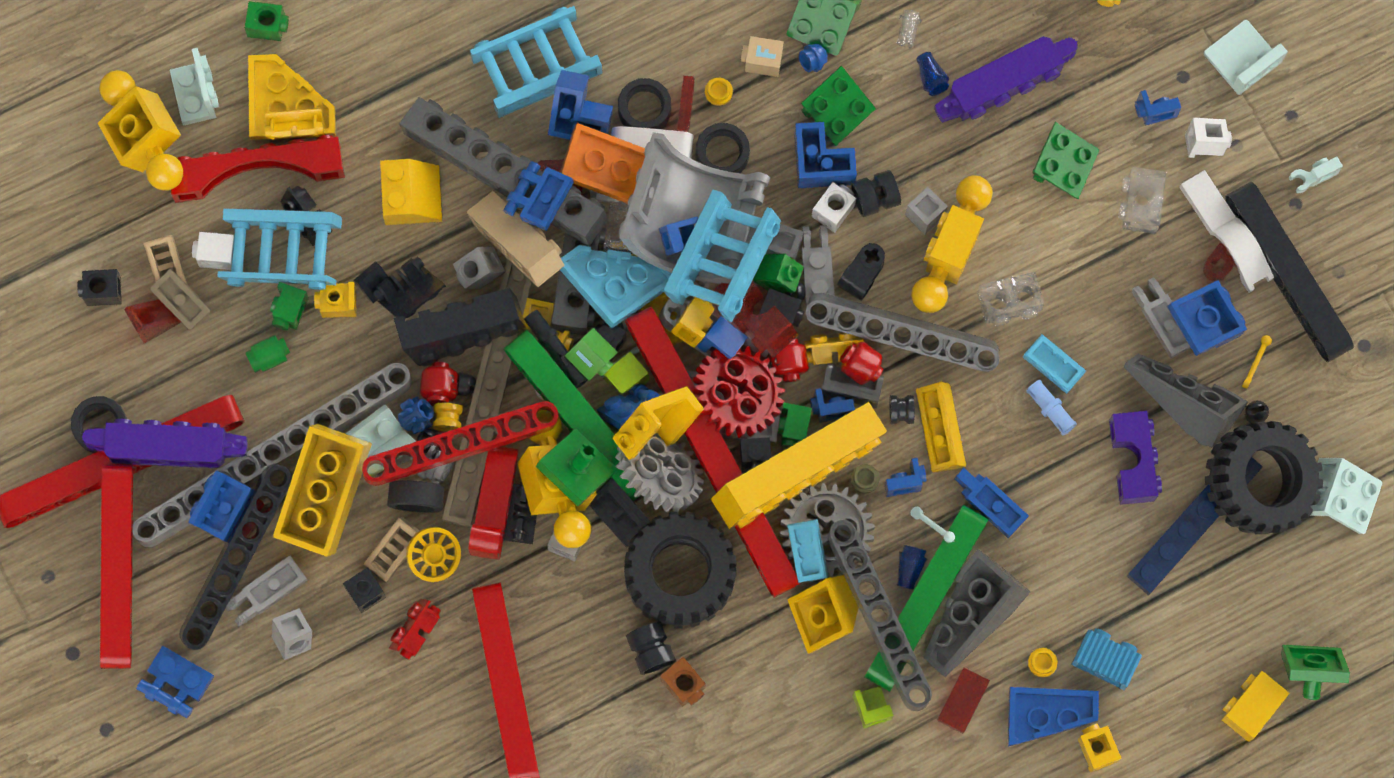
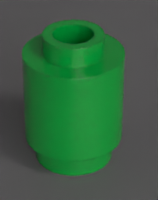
[245,335,290,373]

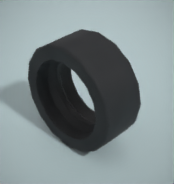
[618,78,671,129]
[696,123,750,173]
[71,396,127,453]
[387,480,444,513]

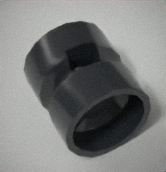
[851,170,901,217]
[626,622,676,675]

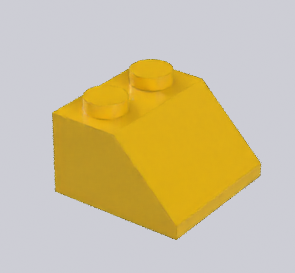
[380,159,443,225]

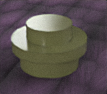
[850,464,880,494]

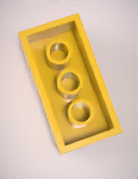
[273,424,372,557]

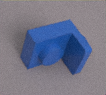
[1135,90,1182,126]
[810,388,855,423]
[884,458,927,497]

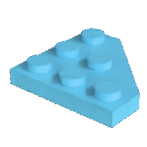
[560,245,672,329]

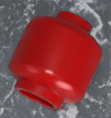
[769,339,809,383]
[839,342,884,385]
[420,362,459,406]

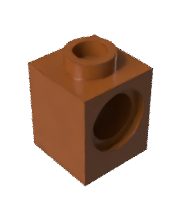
[660,657,706,707]

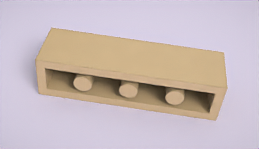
[467,191,565,287]

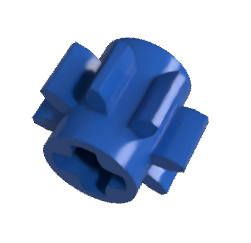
[398,396,434,434]

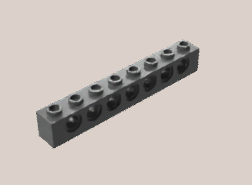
[399,97,608,246]

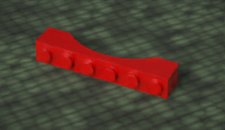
[171,135,345,203]

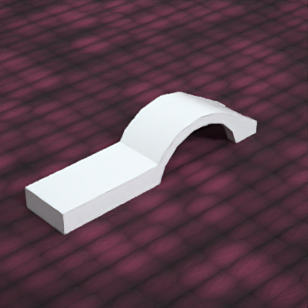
[1179,170,1274,293]

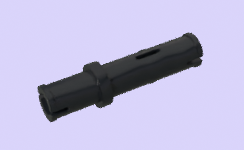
[524,310,588,389]

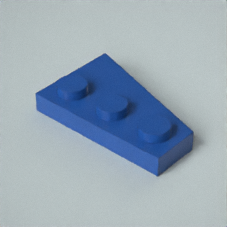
[1008,687,1099,747]

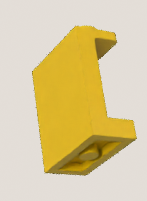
[612,386,704,460]

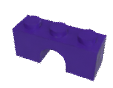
[1109,411,1162,505]

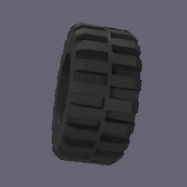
[1205,421,1323,534]
[624,512,736,629]

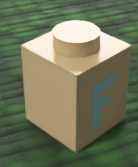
[741,36,784,77]

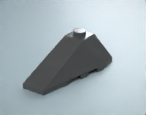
[1124,354,1248,448]
[923,549,1031,677]

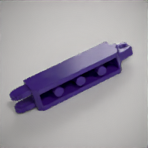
[934,36,1078,123]
[82,419,248,468]

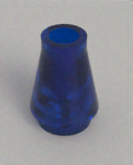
[916,52,949,96]
[897,545,927,590]

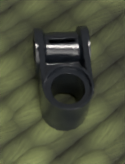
[837,243,885,301]

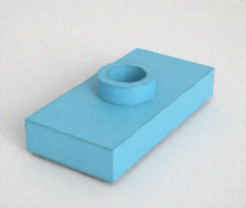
[1023,334,1086,394]
[787,519,829,583]

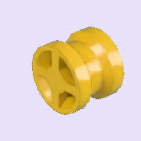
[433,403,463,432]

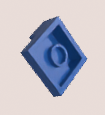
[1167,280,1247,356]

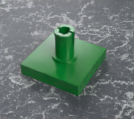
[536,429,618,507]
[1281,645,1350,700]

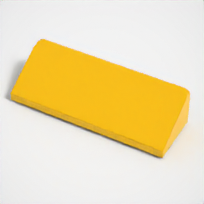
[916,381,966,473]

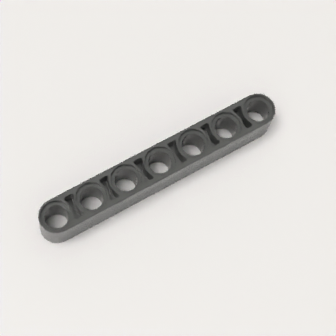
[806,293,1000,372]
[828,520,932,712]

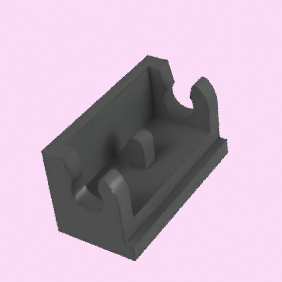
[822,363,884,409]

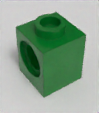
[244,1,289,41]
[753,254,804,293]

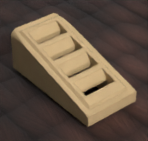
[144,235,187,284]
[364,517,425,582]

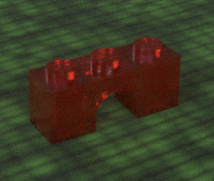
[713,282,799,358]

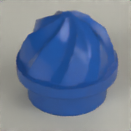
[799,44,828,72]

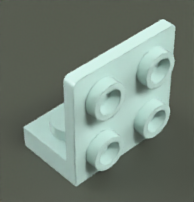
[1204,20,1288,95]
[170,48,219,126]
[345,404,416,478]
[1310,458,1382,534]

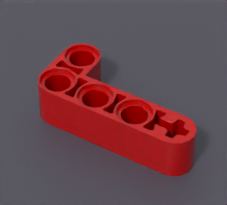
[468,447,519,560]

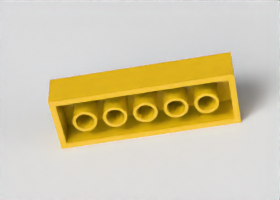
[711,402,887,529]

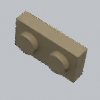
[149,269,211,330]

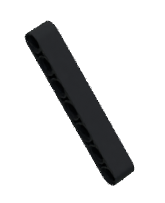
[1225,182,1354,362]
[179,464,292,650]

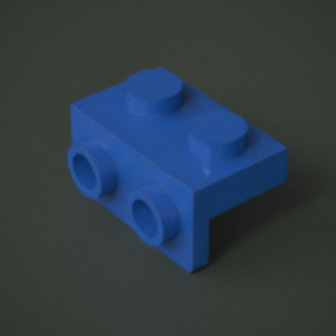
[188,471,255,542]

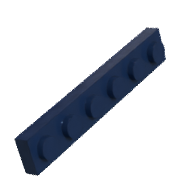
[1127,457,1263,596]

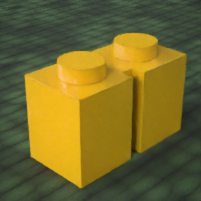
[1221,671,1290,742]

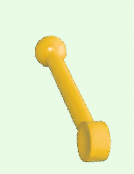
[1242,335,1272,389]

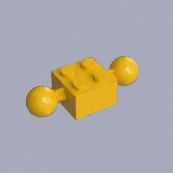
[98,70,183,191]
[911,175,993,313]
[517,410,597,548]

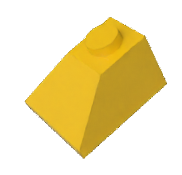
[787,575,859,654]

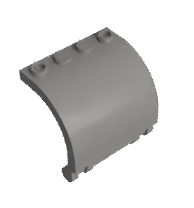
[619,132,770,284]

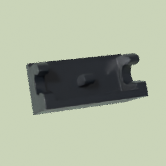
[589,478,651,548]

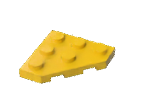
[248,54,336,140]

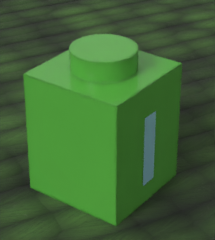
[565,328,618,381]

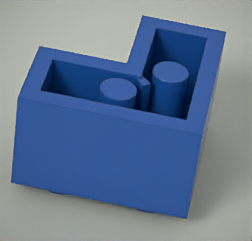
[548,70,613,140]
[794,122,857,188]

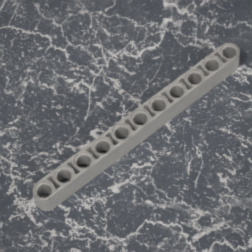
[132,363,412,547]

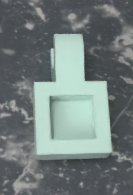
[1289,157,1343,193]

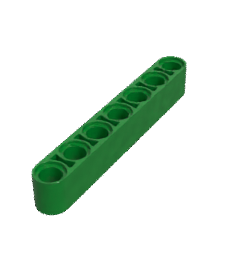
[503,330,641,502]
[864,505,989,692]

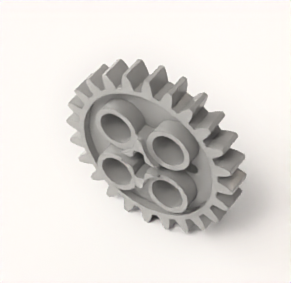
[615,433,704,512]
[780,483,875,578]

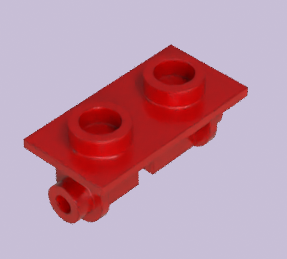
[389,599,441,660]

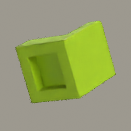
[604,351,649,395]
[852,686,894,729]

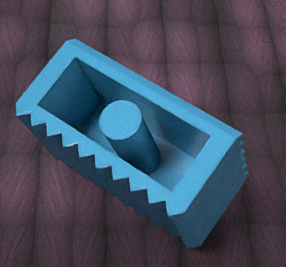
[1071,628,1142,690]

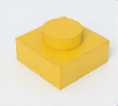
[523,298,555,330]

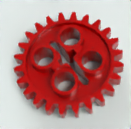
[691,346,785,438]

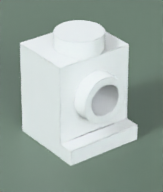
[1185,118,1232,158]

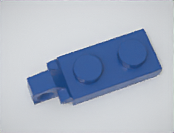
[954,468,1029,538]

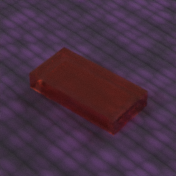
[677,75,695,133]
[937,667,990,734]

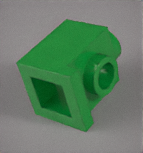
[270,282,309,331]
[778,402,812,449]

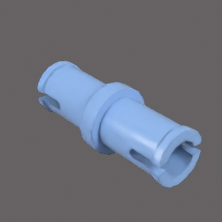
[1026,380,1077,435]

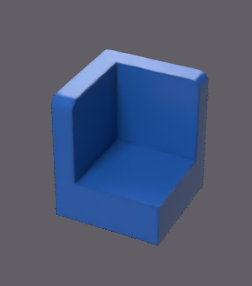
[659,216,698,256]
[696,316,748,359]

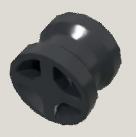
[889,395,915,424]

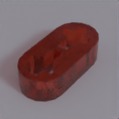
[1203,242,1236,282]

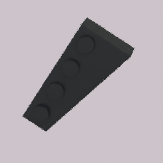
[393,288,526,367]

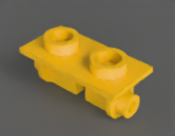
[264,108,325,140]
[804,332,864,365]

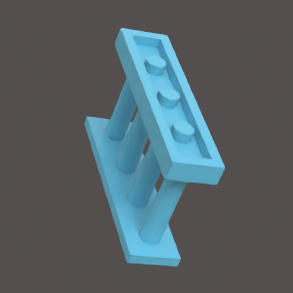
[470,6,602,118]
[663,190,781,322]
[217,209,342,290]

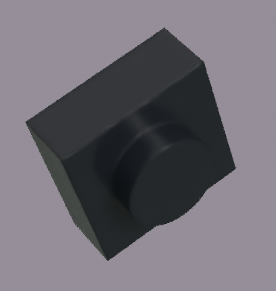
[354,262,394,303]

